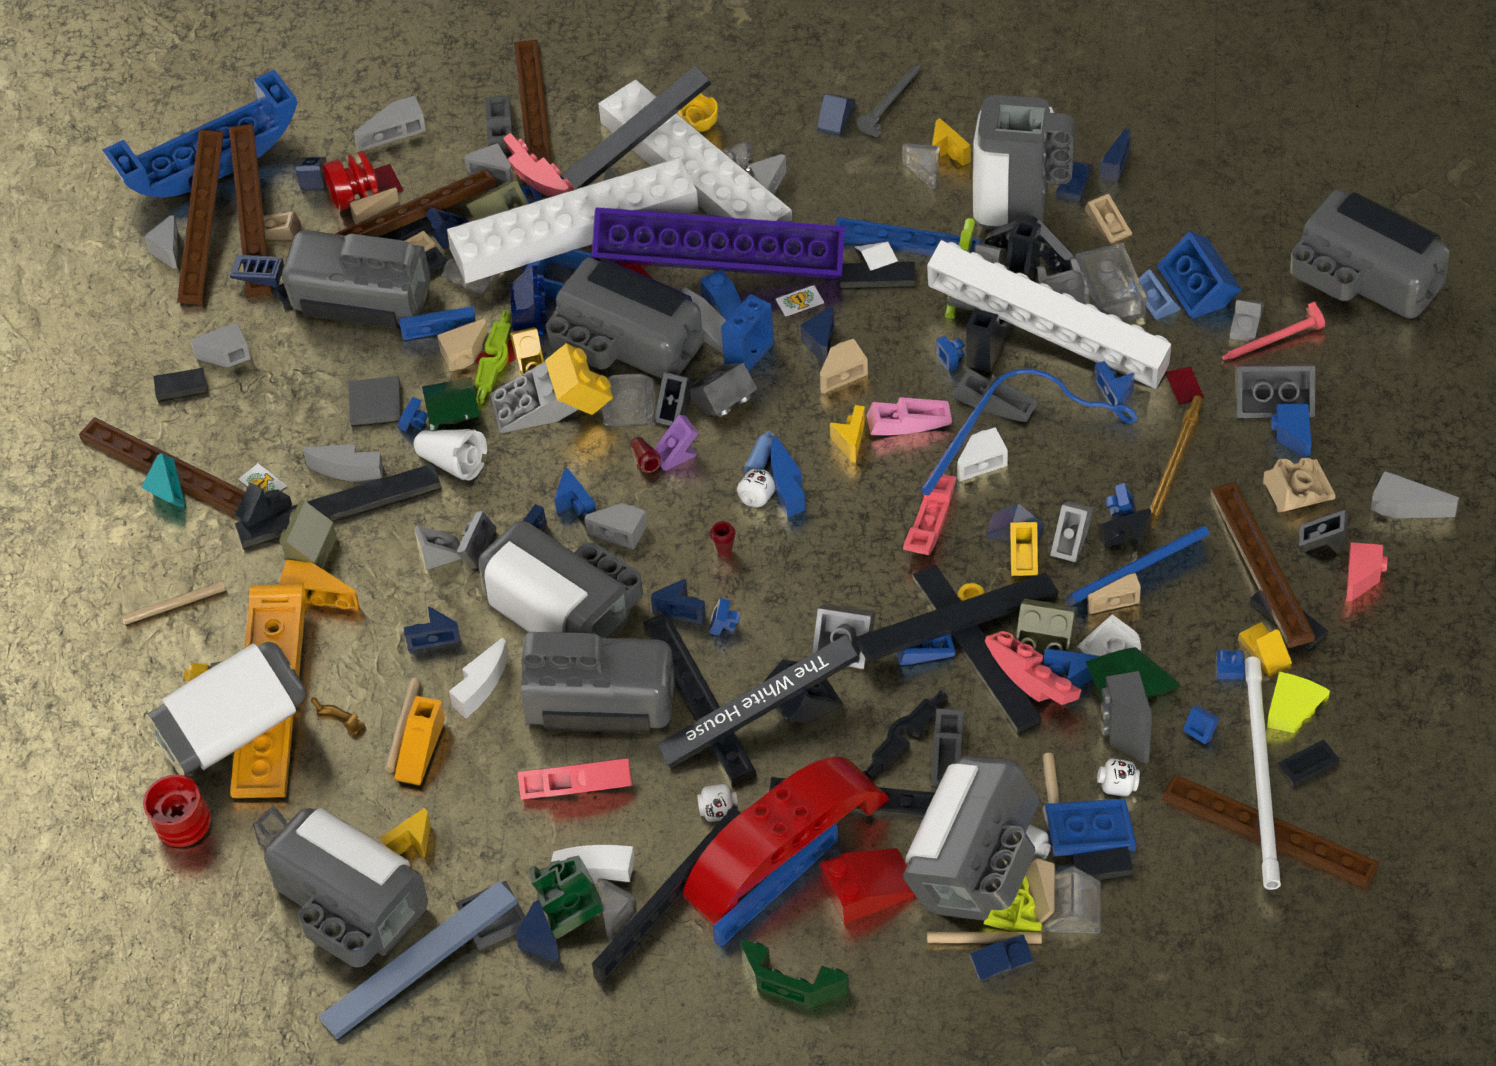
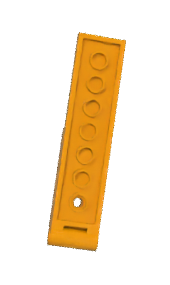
[230,584,306,798]

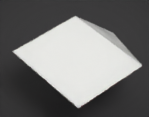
[854,242,898,271]

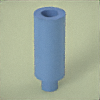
[743,431,775,474]

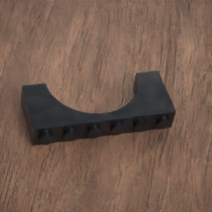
[966,218,1041,372]

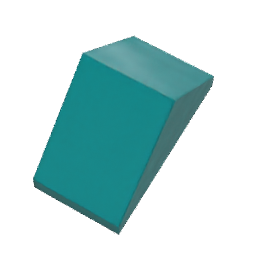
[141,454,186,507]

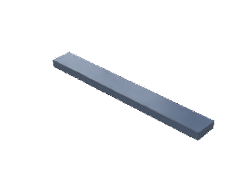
[319,881,518,1039]

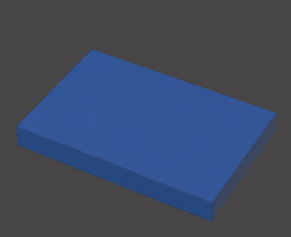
[1043,799,1136,856]

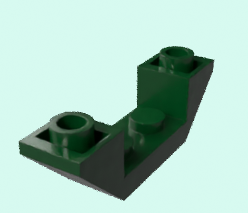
[740,939,849,1008]

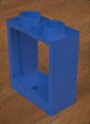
[522,249,591,300]
[721,294,774,372]

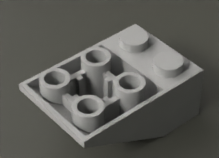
[490,362,578,433]

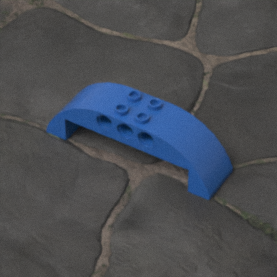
[102,70,297,197]

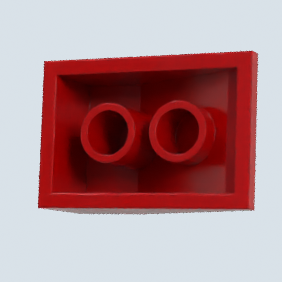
[820,848,915,925]

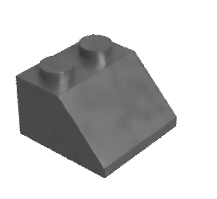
[690,363,757,417]
[812,603,876,669]

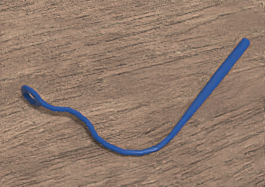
[921,369,1137,496]

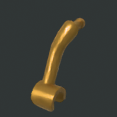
[311,697,364,734]

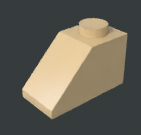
[437,319,488,372]
[820,338,868,393]

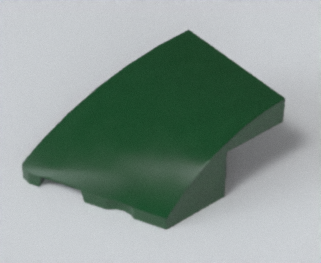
[422,377,480,430]
[1085,647,1181,704]
[528,855,604,939]

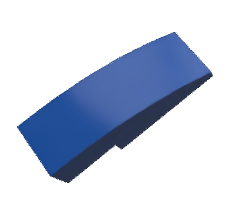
[771,437,806,518]

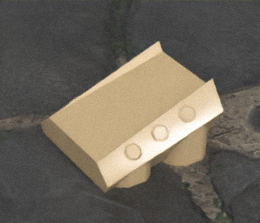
[1263,458,1336,512]

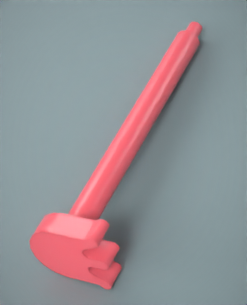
[1222,301,1325,360]

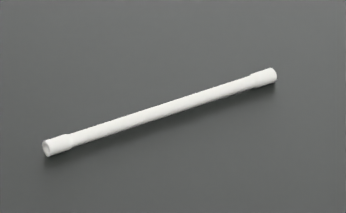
[1244,657,1281,890]

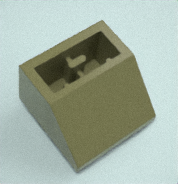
[466,180,528,221]
[280,500,337,569]
[1016,599,1078,661]

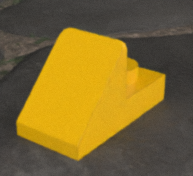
[932,118,971,166]
[830,405,865,462]
[1010,522,1038,576]
[1238,622,1292,677]
[379,808,431,858]

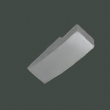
[303,445,383,483]

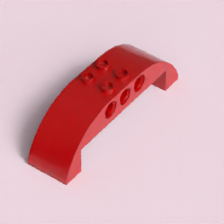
[683,757,889,926]

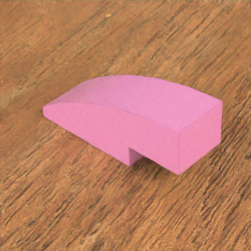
[867,397,952,435]

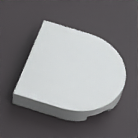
[1076,614,1141,656]

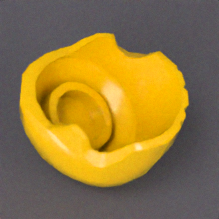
[677,93,718,132]

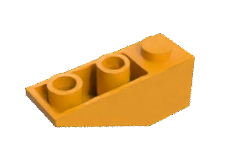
[279,559,359,609]
[394,696,445,785]

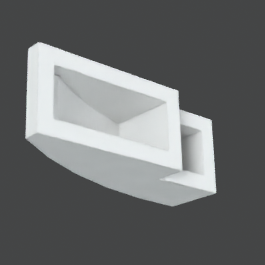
[449,638,509,718]
[551,845,635,885]

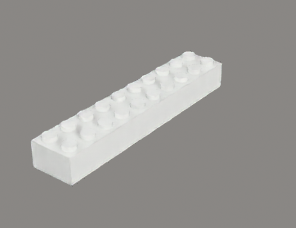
[598,79,793,222]
[447,158,698,283]
[927,240,1171,389]

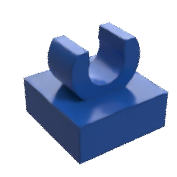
[936,336,965,372]
[397,396,428,432]
[1106,483,1136,516]
[709,598,740,636]
[1216,650,1245,679]
[1183,705,1220,744]

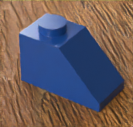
[700,269,742,320]
[1271,404,1311,458]

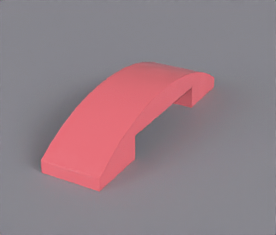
[903,472,956,555]

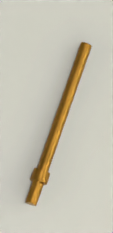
[1150,396,1203,520]

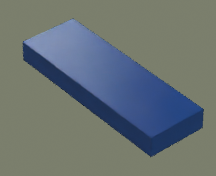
[399,306,476,340]

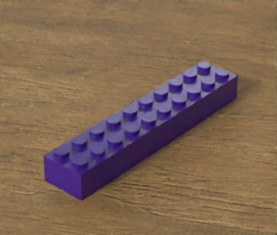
[591,207,845,280]

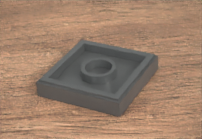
[348,376,401,426]
[455,881,525,951]

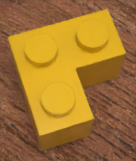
[545,343,613,415]

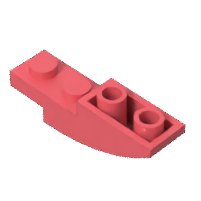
[503,133,574,197]
[985,631,1081,705]
[518,758,632,799]

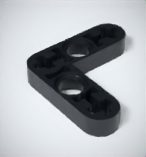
[985,216,1074,273]

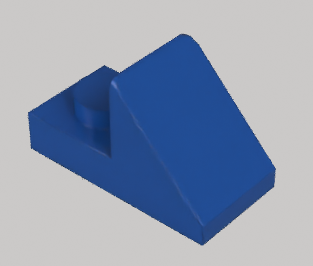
[1095,361,1135,413]
[555,468,596,518]
[1044,649,1099,688]

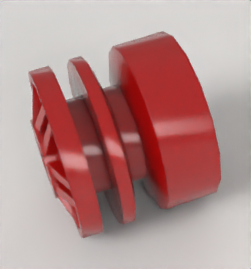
[322,151,379,212]
[143,774,211,847]

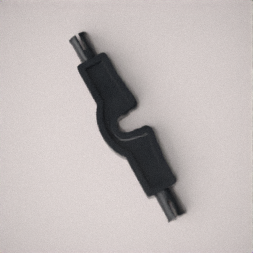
[863,690,948,779]

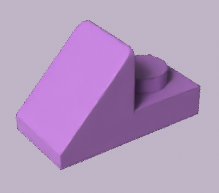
[654,415,699,471]

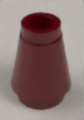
[630,437,661,473]
[709,521,736,558]

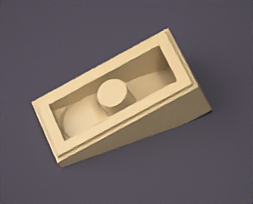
[350,187,400,224]
[1085,193,1132,244]
[264,211,301,241]
[1087,573,1141,614]
[1026,859,1055,924]

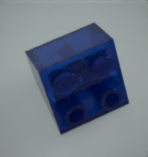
[510,265,548,336]

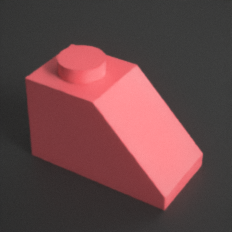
[1346,542,1388,601]

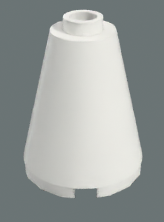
[414,429,487,480]

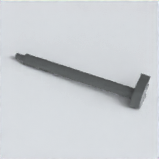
[857,64,921,138]

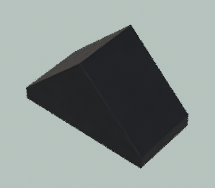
[654,372,691,426]

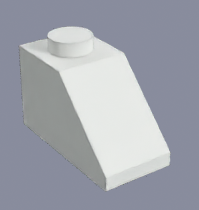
[957,427,1008,482]

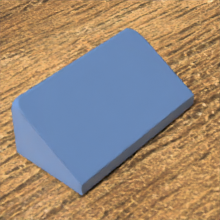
[1131,269,1181,320]

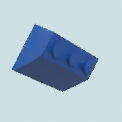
[1156,231,1242,318]

